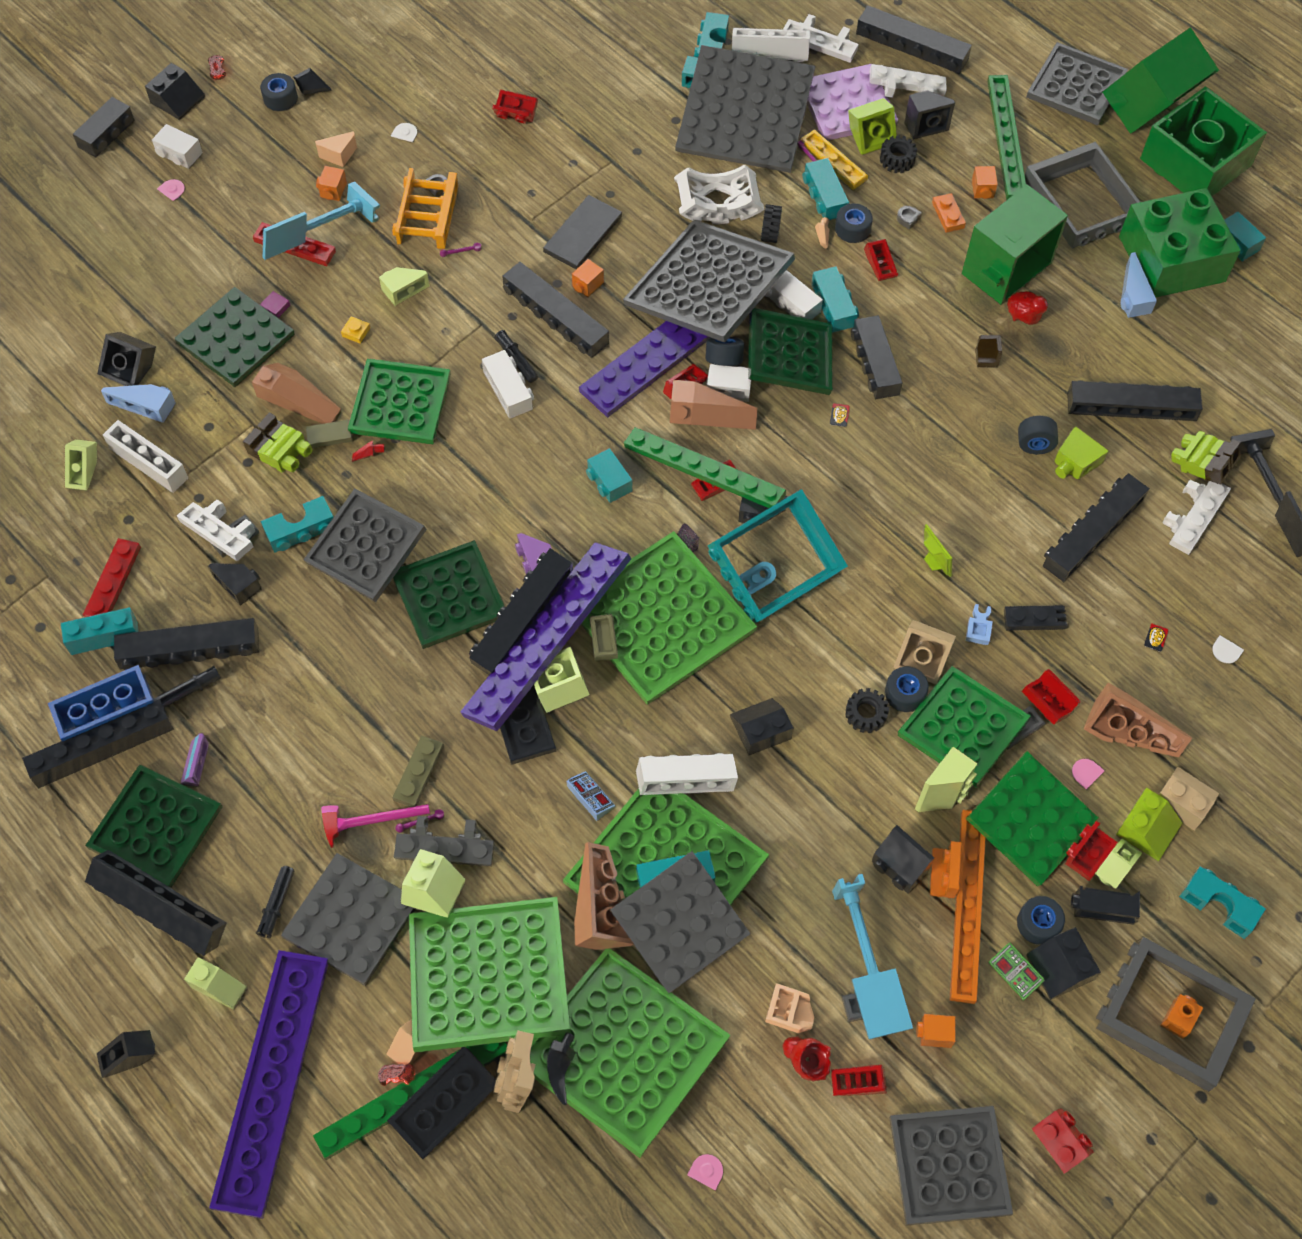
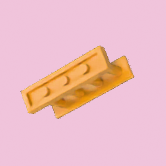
[392,168,459,249]

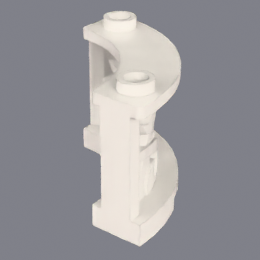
[674,165,764,224]

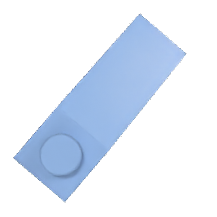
[1121,252,1157,318]
[101,384,176,423]

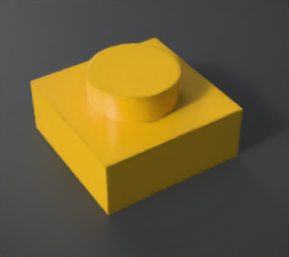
[341,316,370,344]

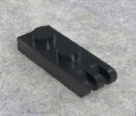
[1003,605,1068,631]

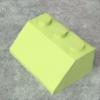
[915,747,977,812]

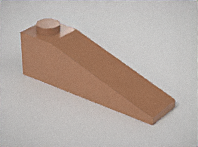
[252,363,341,424]
[670,380,757,430]
[1084,683,1192,757]
[574,842,634,950]

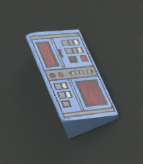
[567,771,615,821]

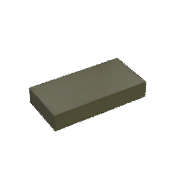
[306,420,352,448]
[590,614,618,661]

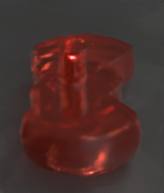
[208,55,226,80]
[378,1063,415,1086]

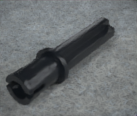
[494,330,538,383]
[153,666,221,708]
[256,866,295,939]

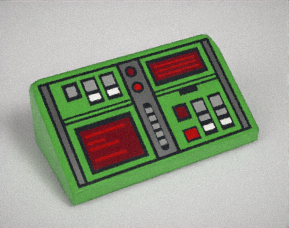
[988,943,1045,1001]

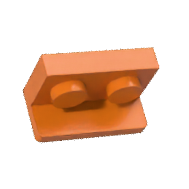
[930,841,961,898]

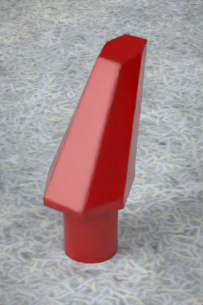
[352,441,385,462]

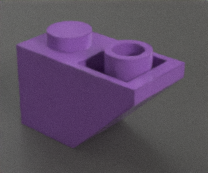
[515,533,552,574]

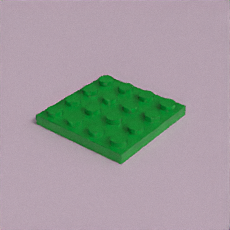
[348,358,451,445]
[898,666,1031,787]
[966,751,1099,887]

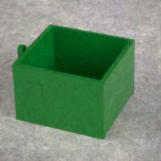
[1102,27,1219,134]
[961,184,1068,305]

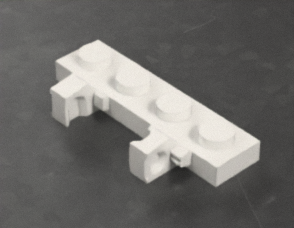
[783,14,859,63]
[869,64,946,97]
[1163,480,1231,555]
[177,500,255,561]

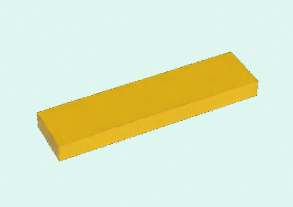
[800,129,868,190]

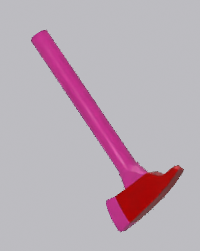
[321,804,430,848]

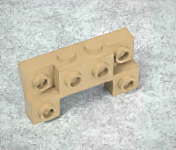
[494,1030,536,1113]

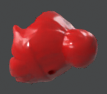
[1007,291,1048,325]
[782,1036,831,1082]

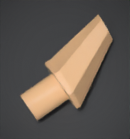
[815,217,830,249]

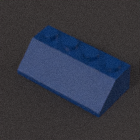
[48,665,154,741]

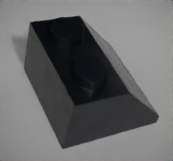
[145,63,205,120]
[904,90,955,140]
[97,332,156,386]
[730,698,794,756]
[872,825,934,894]
[1026,927,1101,1000]

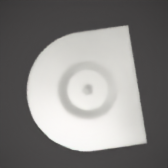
[391,123,417,142]
[1212,635,1244,663]

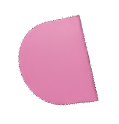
[157,179,185,201]
[1072,759,1104,789]
[687,1154,723,1190]

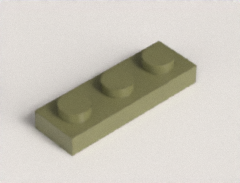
[392,735,444,807]

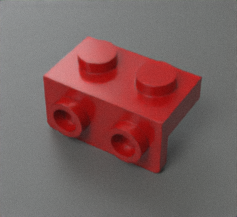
[492,89,538,124]
[1022,669,1081,725]
[1065,821,1118,881]
[1031,1108,1094,1174]

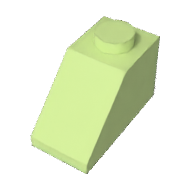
[379,267,429,306]
[65,439,97,490]
[1095,839,1142,889]
[184,957,247,1010]

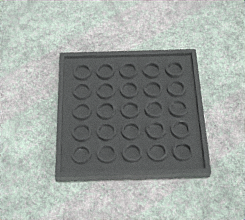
[675,45,815,173]
[623,220,795,342]

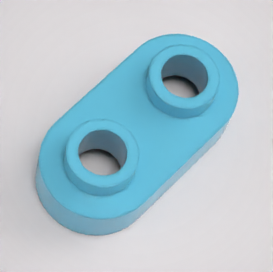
[739,562,776,595]

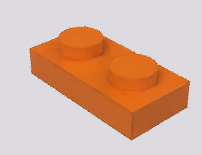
[932,193,966,233]

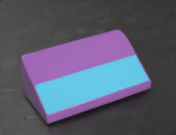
[181,733,209,787]

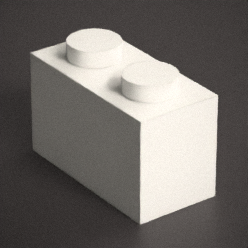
[152,124,202,169]
[707,364,751,402]

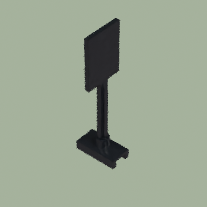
[1230,429,1302,557]

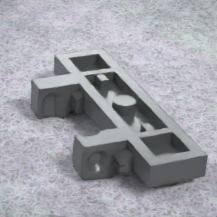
[394,816,494,867]

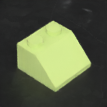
[534,647,589,713]
[401,849,465,918]

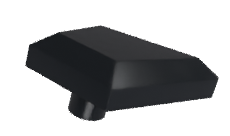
[293,68,332,95]

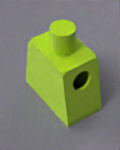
[1055,427,1108,479]

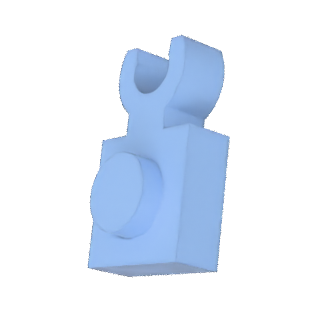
[965,604,993,645]

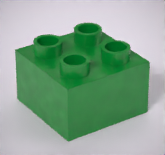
[1140,86,1267,196]
[1119,188,1241,298]

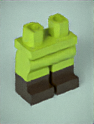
[243,412,312,473]
[1171,431,1241,485]

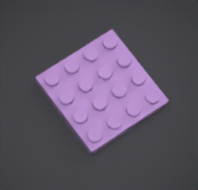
[807,64,898,141]

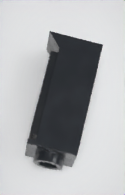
[1071,886,1140,925]

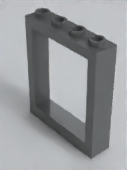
[1025,142,1140,248]
[1096,937,1256,1092]

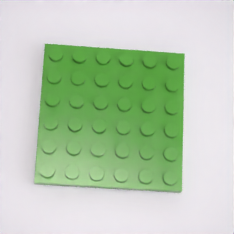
[581,531,757,705]
[563,789,769,905]
[409,897,570,1052]
[530,948,731,1158]

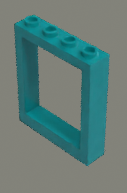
[707,489,848,623]

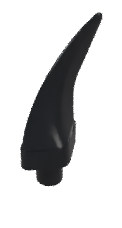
[547,1032,576,1105]

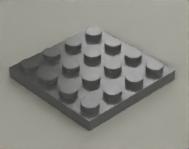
[1026,42,1128,126]
[304,488,427,602]
[610,851,750,993]
[281,853,416,986]
[889,1106,1013,1226]

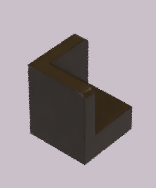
[975,335,1002,368]

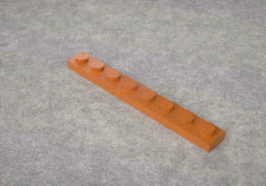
[950,810,985,1004]

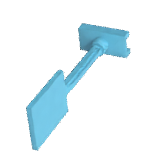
[262,181,380,260]
[832,874,913,1040]

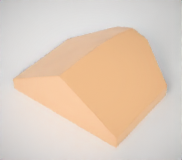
[765,983,815,1033]

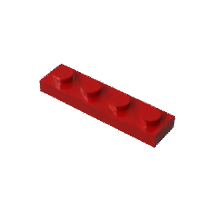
[253,222,336,267]
[83,538,141,618]

